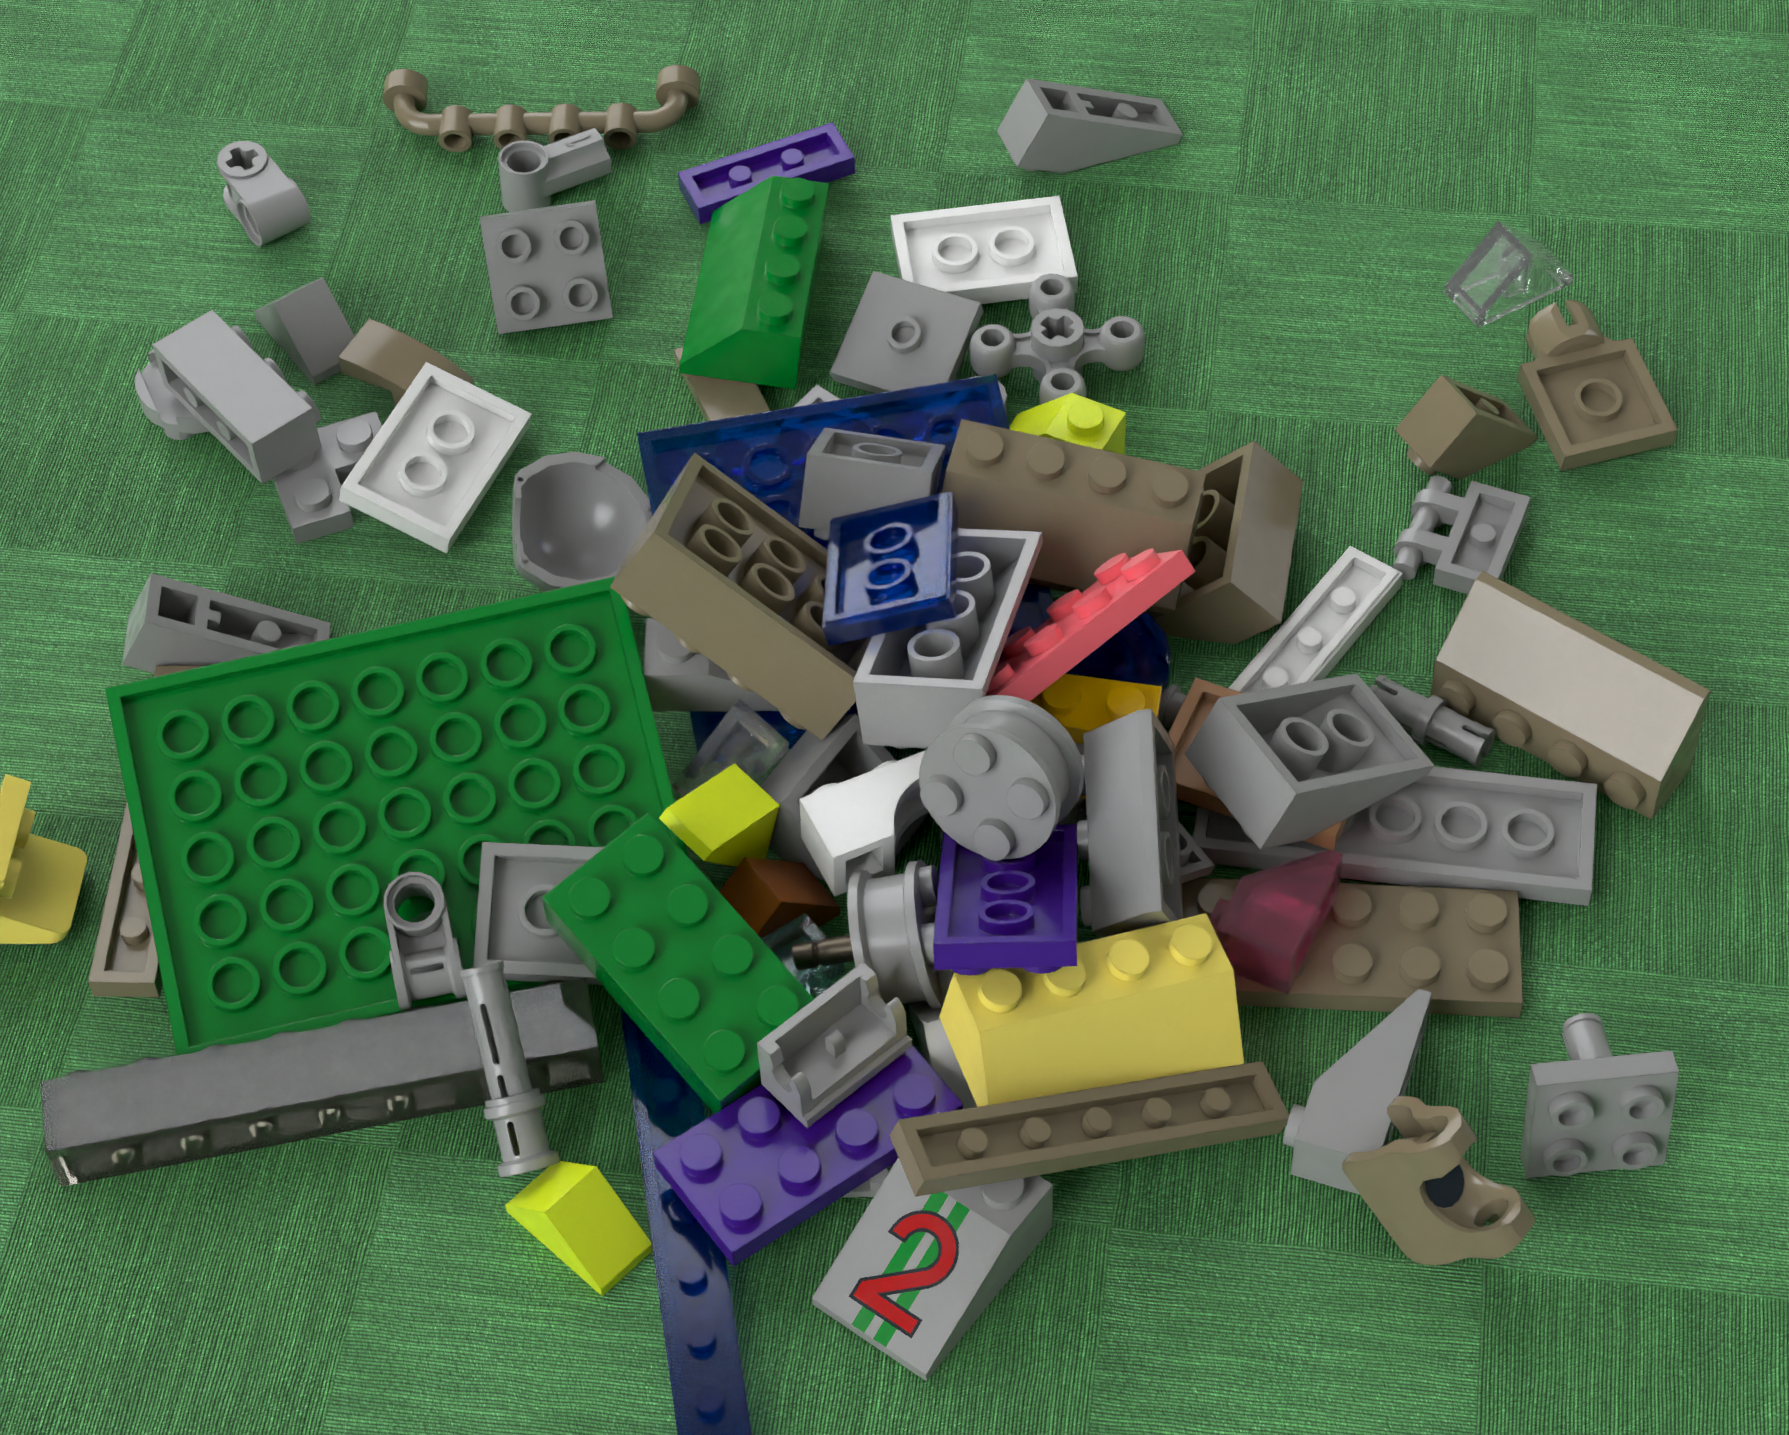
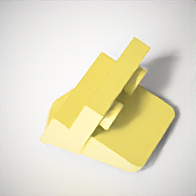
[0,774,87,945]

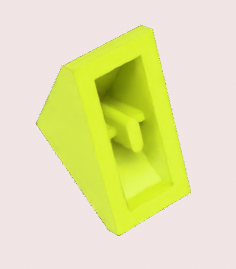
[659,763,780,867]
[505,1161,653,1296]

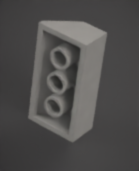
[853,527,1043,749]

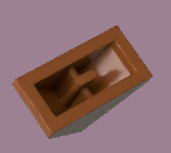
[719,857,841,953]

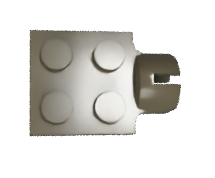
[1517,300,1678,471]

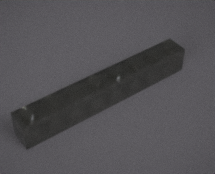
[40,978,605,1187]

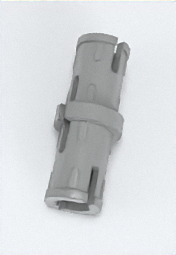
[1370,674,1496,767]

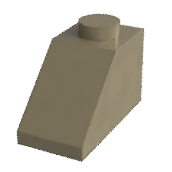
[1395,375,1538,480]

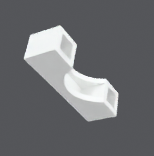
[799,750,929,897]

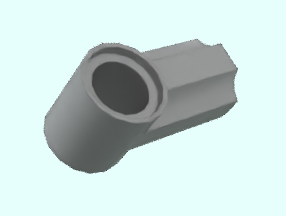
[498,128,611,212]

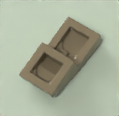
[338,319,475,407]

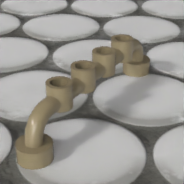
[383,65,701,152]

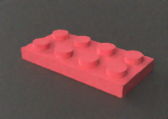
[985,548,1195,702]

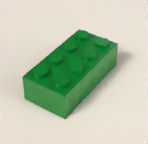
[542,813,814,1114]

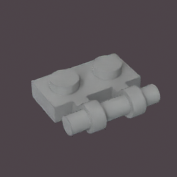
[1392,476,1531,594]

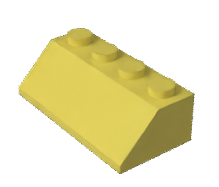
[939,913,1244,1107]

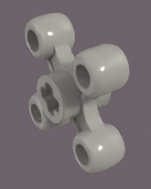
[969,273,1145,405]

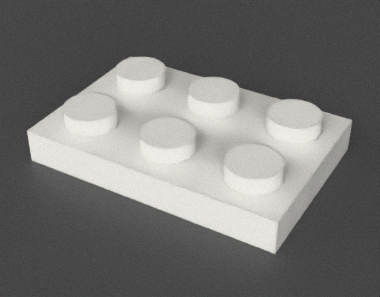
[890,196,1078,304]
[339,362,532,554]

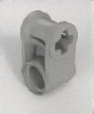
[217,141,311,247]
[384,872,467,1010]

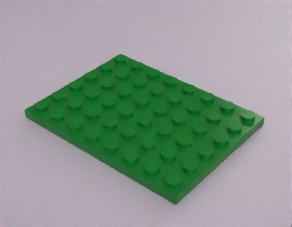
[105,576,688,1069]

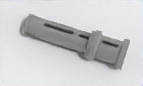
[459,961,560,1177]

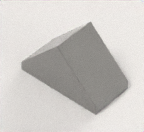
[254,277,355,385]

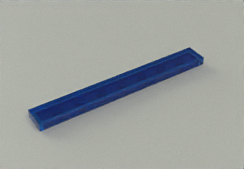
[620,1006,752,1435]

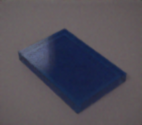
[822,492,958,646]

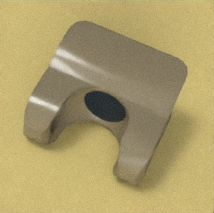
[1342,1096,1536,1266]

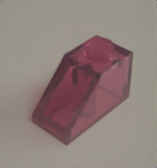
[1210,850,1343,995]

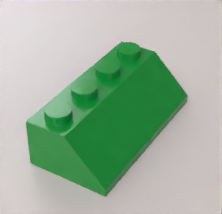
[679,175,829,389]

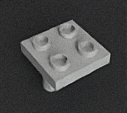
[480,200,613,334]
[1520,1013,1679,1178]

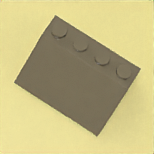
[610,453,889,740]

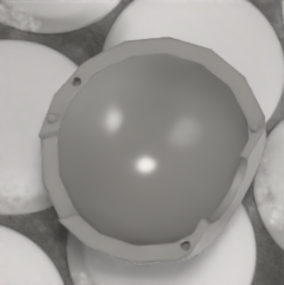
[512,452,655,592]

